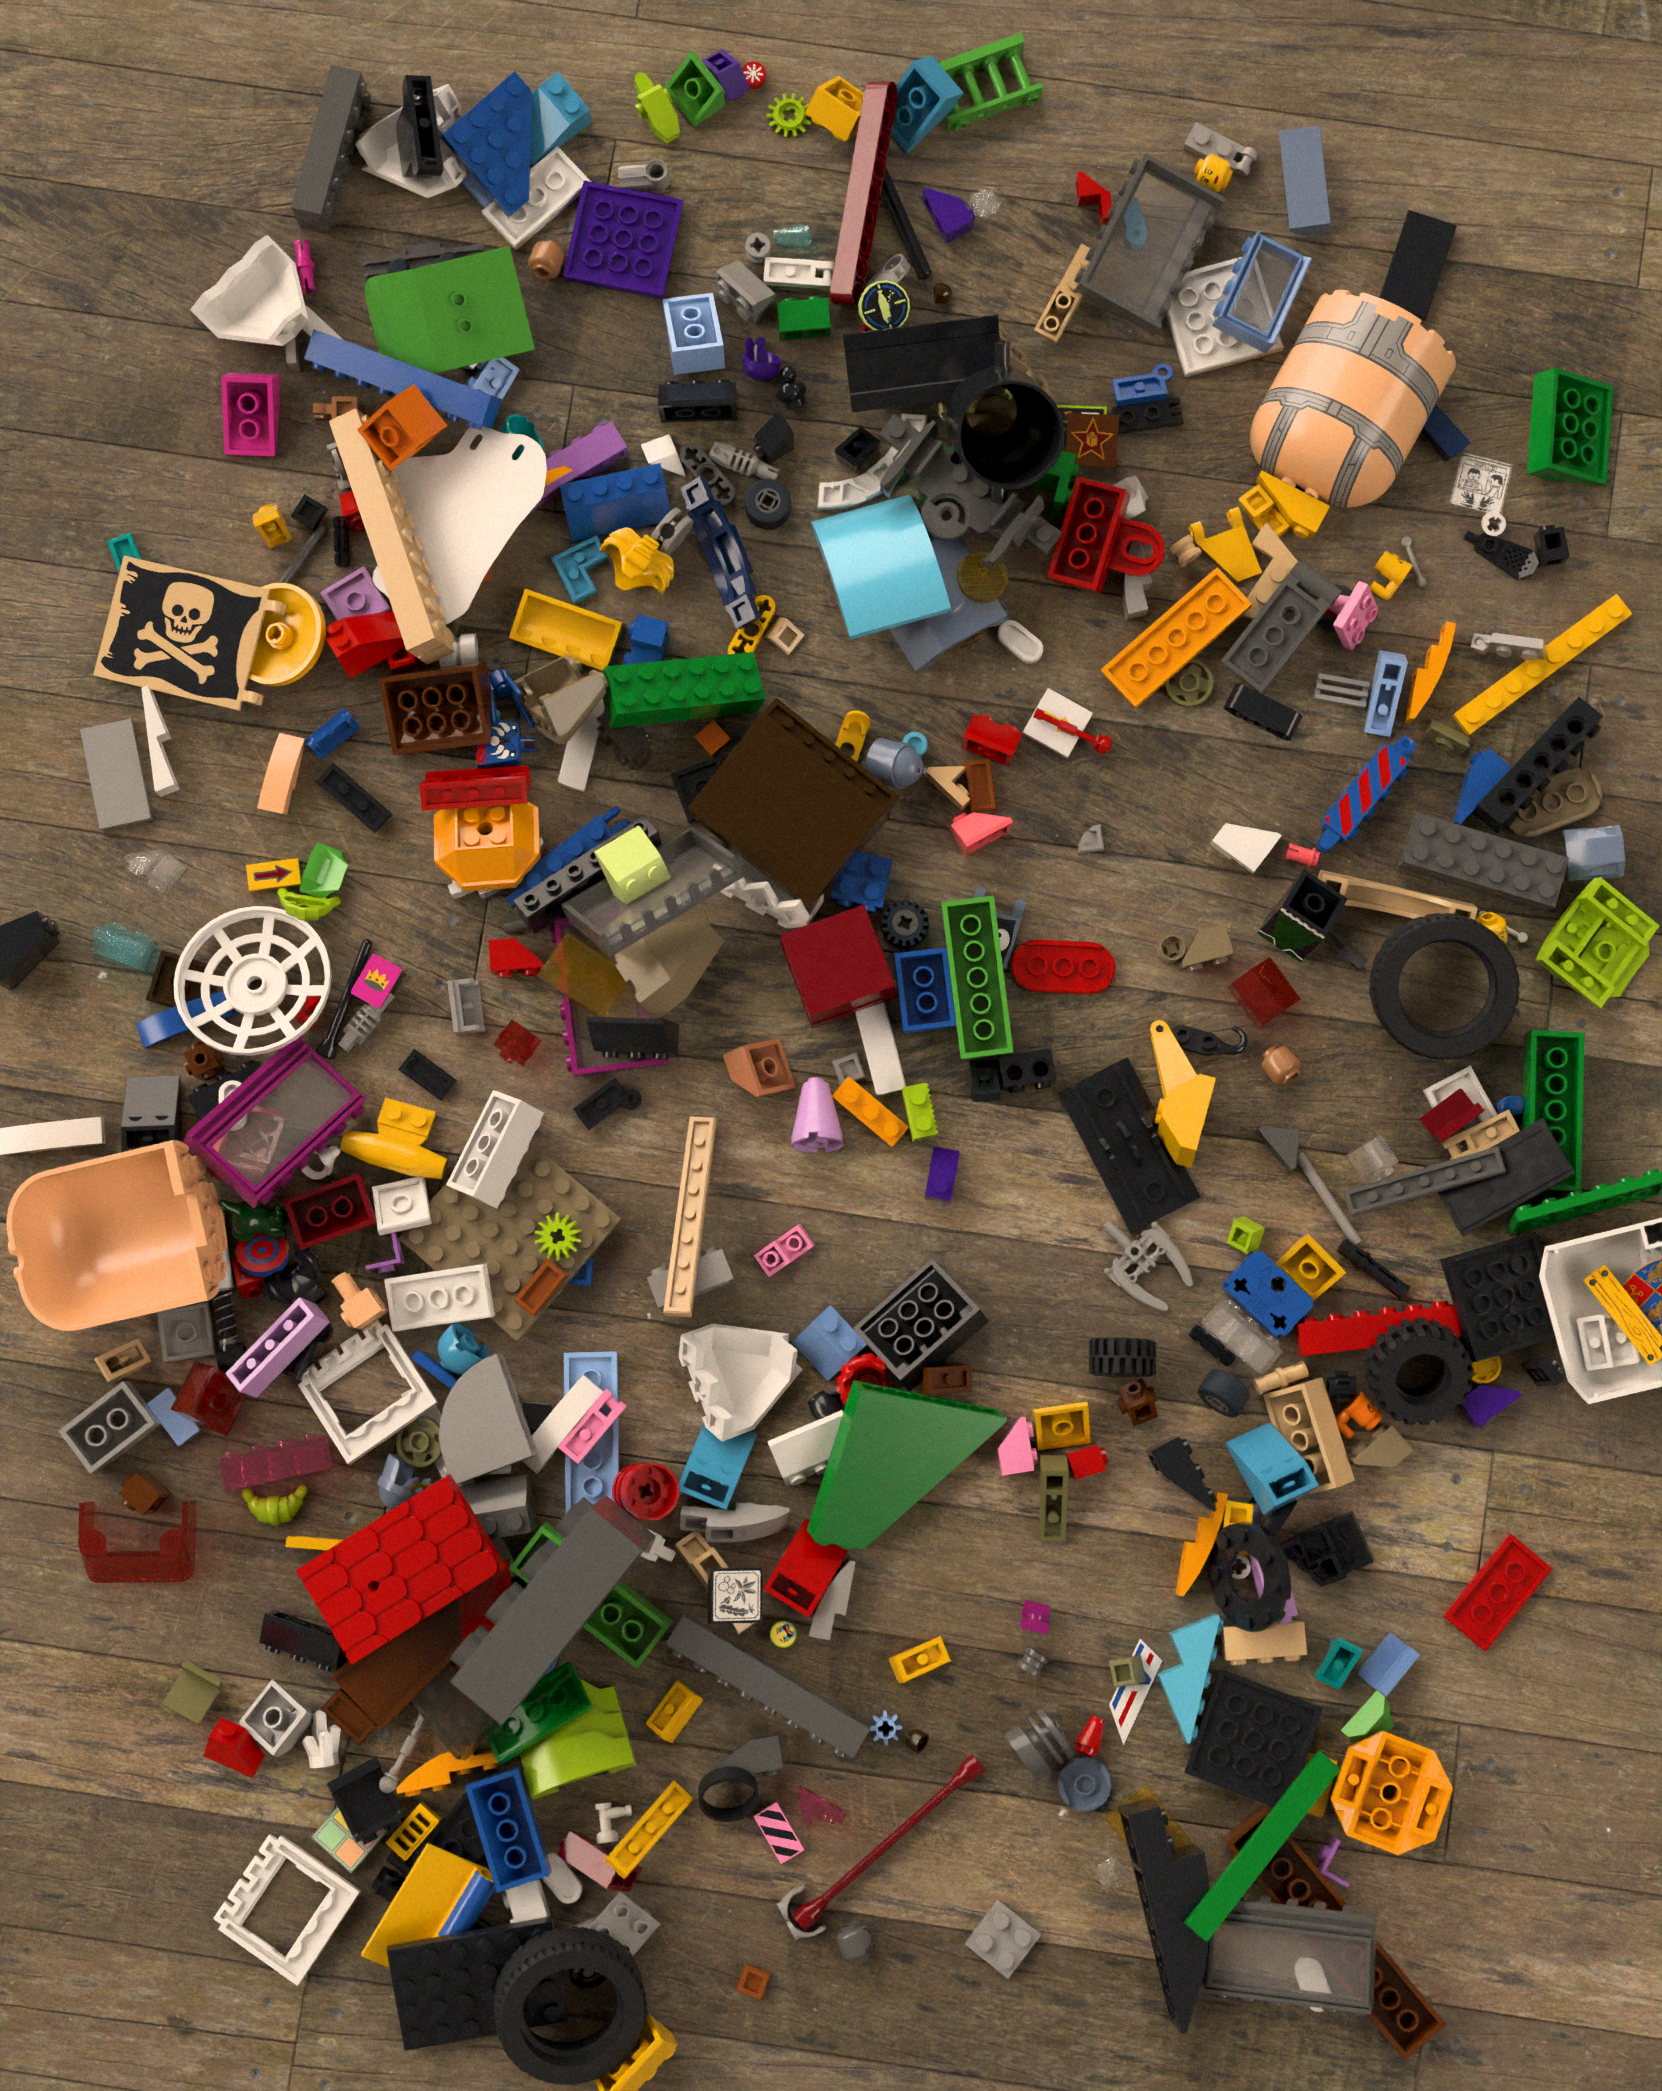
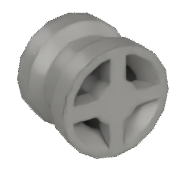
[745,233,771,265]

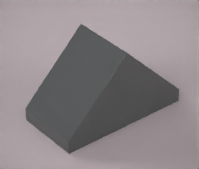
[1255,1126,1300,1172]

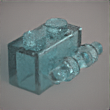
[91,921,157,973]

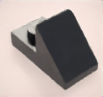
[834,426,881,474]
[970,1060,1001,1102]

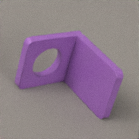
[365,1233,405,1273]
[1317,1836,1350,1887]

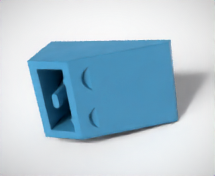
[1225,1422,1319,1515]
[679,1424,757,1510]

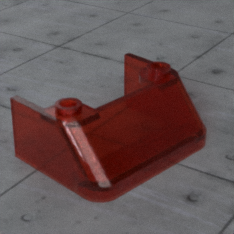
[78,1500,196,1583]

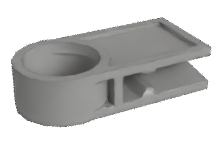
[864,254,911,290]

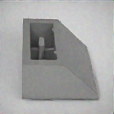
[716,260,776,324]

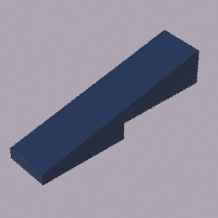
[1421,404,1471,462]

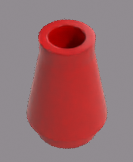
[1074,1715,1106,1758]

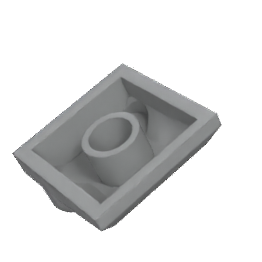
[238,1679,312,1757]

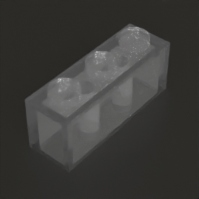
[1345,1135,1399,1182]
[1198,1299,1283,1376]

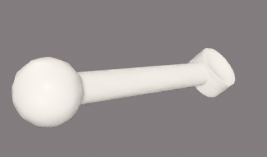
[1478,911,1528,943]

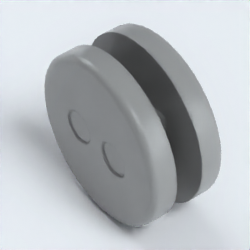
[651,507,694,556]

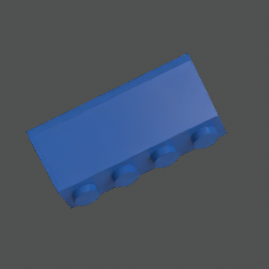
[559,463,671,543]
[465,1765,552,1893]

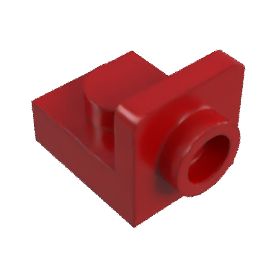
[295,996,328,1030]
[231,1259,265,1299]

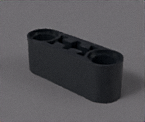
[1223,684,1303,741]

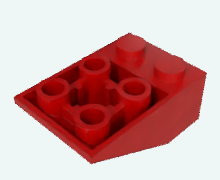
[763,1518,849,1618]

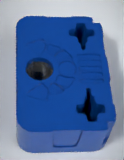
[1222,1251,1313,1338]

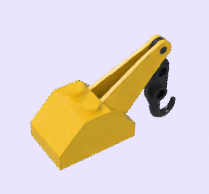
[1149,1020,1248,1168]

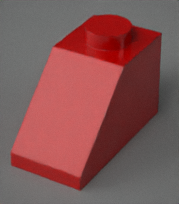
[204,1717,265,1779]

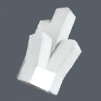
[302,1710,341,1768]

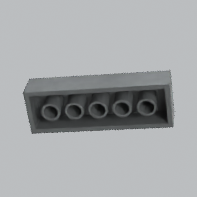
[291,65,371,234]
[1398,812,1569,912]

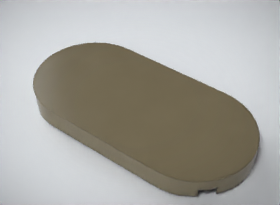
[1502,768,1603,838]

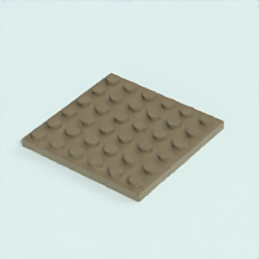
[398,1142,622,1342]

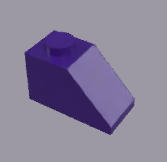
[701,49,750,102]
[922,188,975,243]
[924,1146,960,1203]
[1457,1385,1521,1427]

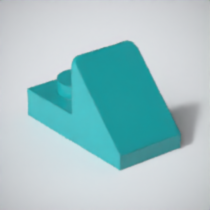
[1315,1637,1363,1689]

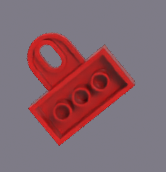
[1047,476,1165,595]

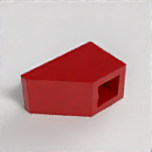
[340,491,366,532]
[488,938,545,978]

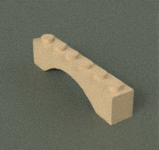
[1318,870,1478,920]

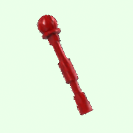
[1033,708,1112,754]

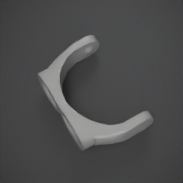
[776,1884,826,1940]

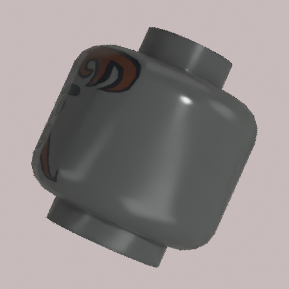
[836,1920,875,1964]

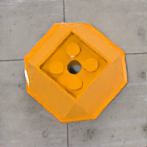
[434,802,541,891]
[1330,1730,1453,1855]

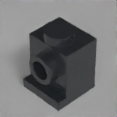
[1534,525,1570,568]

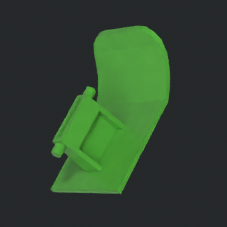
[364,246,535,374]

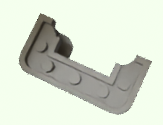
[514,654,608,745]

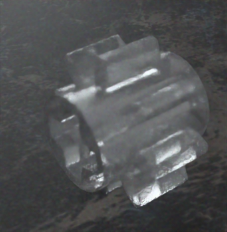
[968,187,1001,219]

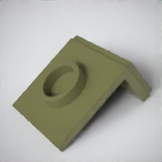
[1423,719,1470,756]
[162,1660,223,1725]

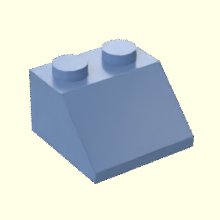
[792,1305,867,1381]

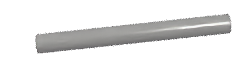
[1297,1152,1362,1245]

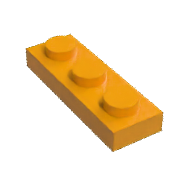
[832,1076,909,1147]

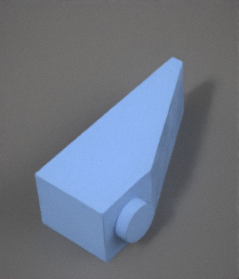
[1364,650,1408,737]

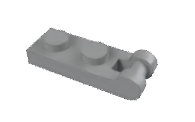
[1183,123,1258,178]

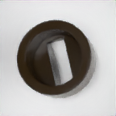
[934,283,952,304]
[905,1729,929,1754]

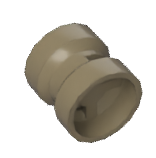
[1157,934,1186,964]

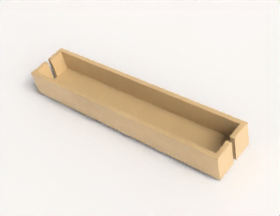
[329,408,455,665]

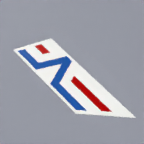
[1109,1639,1162,1745]

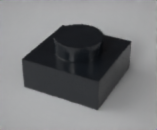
[291,494,328,531]

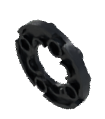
[1207,1522,1291,1632]

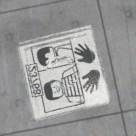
[1450,452,1513,514]

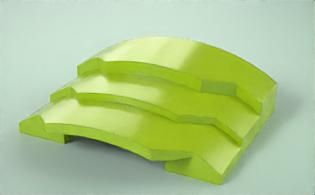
[1535,877,1659,1009]
[520,1680,637,1800]

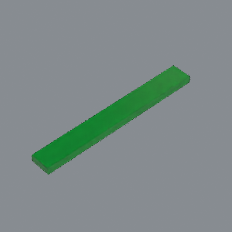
[1184,1751,1341,1942]

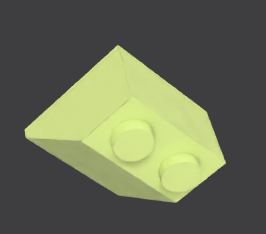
[594,826,671,904]

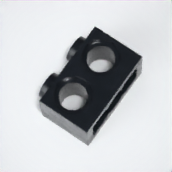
[998,1049,1056,1093]

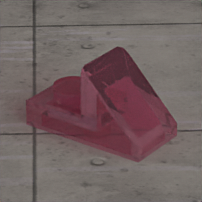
[796,1785,847,1830]

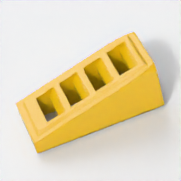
[386,1801,442,1861]

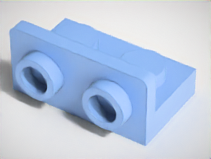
[465,357,520,401]

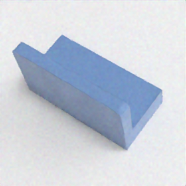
[1357,1633,1420,1697]

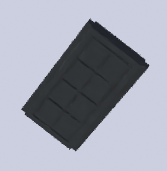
[1438,1118,1576,1237]

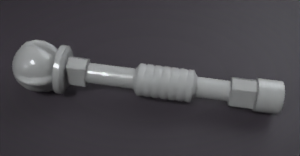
[379,1710,431,1793]

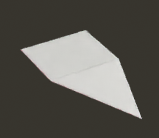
[641,434,686,477]

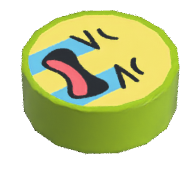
[770,1621,796,1648]

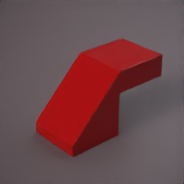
[1075,171,1112,226]

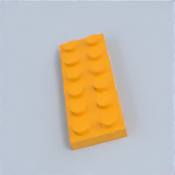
[1101,567,1252,709]

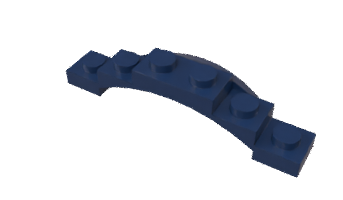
[680,476,761,629]

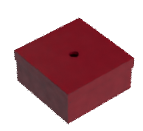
[780,905,898,1029]

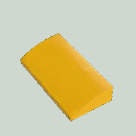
[509,589,625,671]

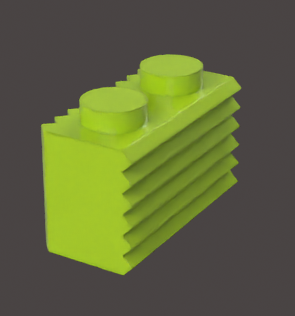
[902,1083,939,1142]

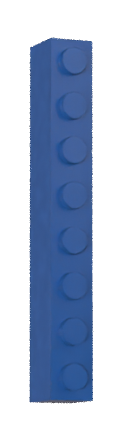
[304,329,502,431]

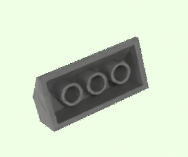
[458,1474,538,1539]

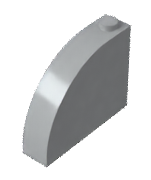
[439,1354,538,1485]

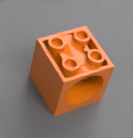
[357,384,448,471]

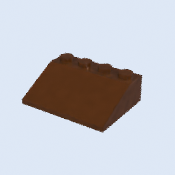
[378,661,492,755]

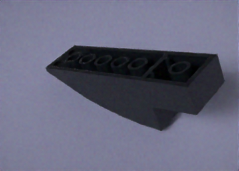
[1118,1798,1209,2034]

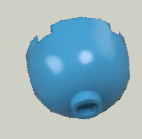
[437,1322,491,1375]

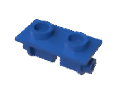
[305,708,361,760]

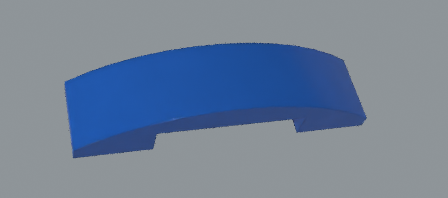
[136,991,242,1049]

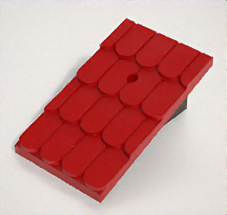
[295,1474,507,1665]

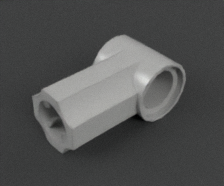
[618,159,670,191]

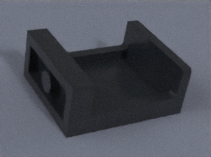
[327,1757,406,1845]

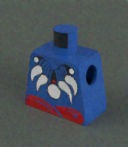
[476,718,536,768]

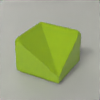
[1226,1217,1265,1254]

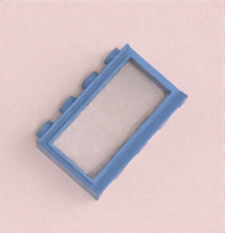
[1212,230,1312,353]

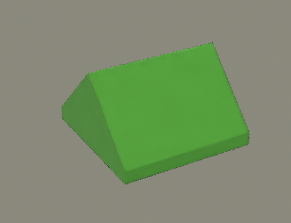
[664,51,725,126]

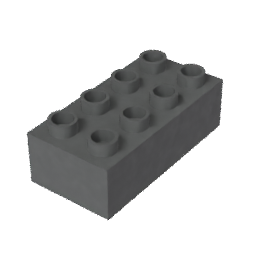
[450,1495,656,1725]

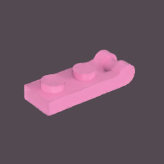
[558,1389,627,1464]

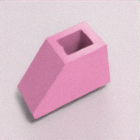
[997,1417,1038,1476]

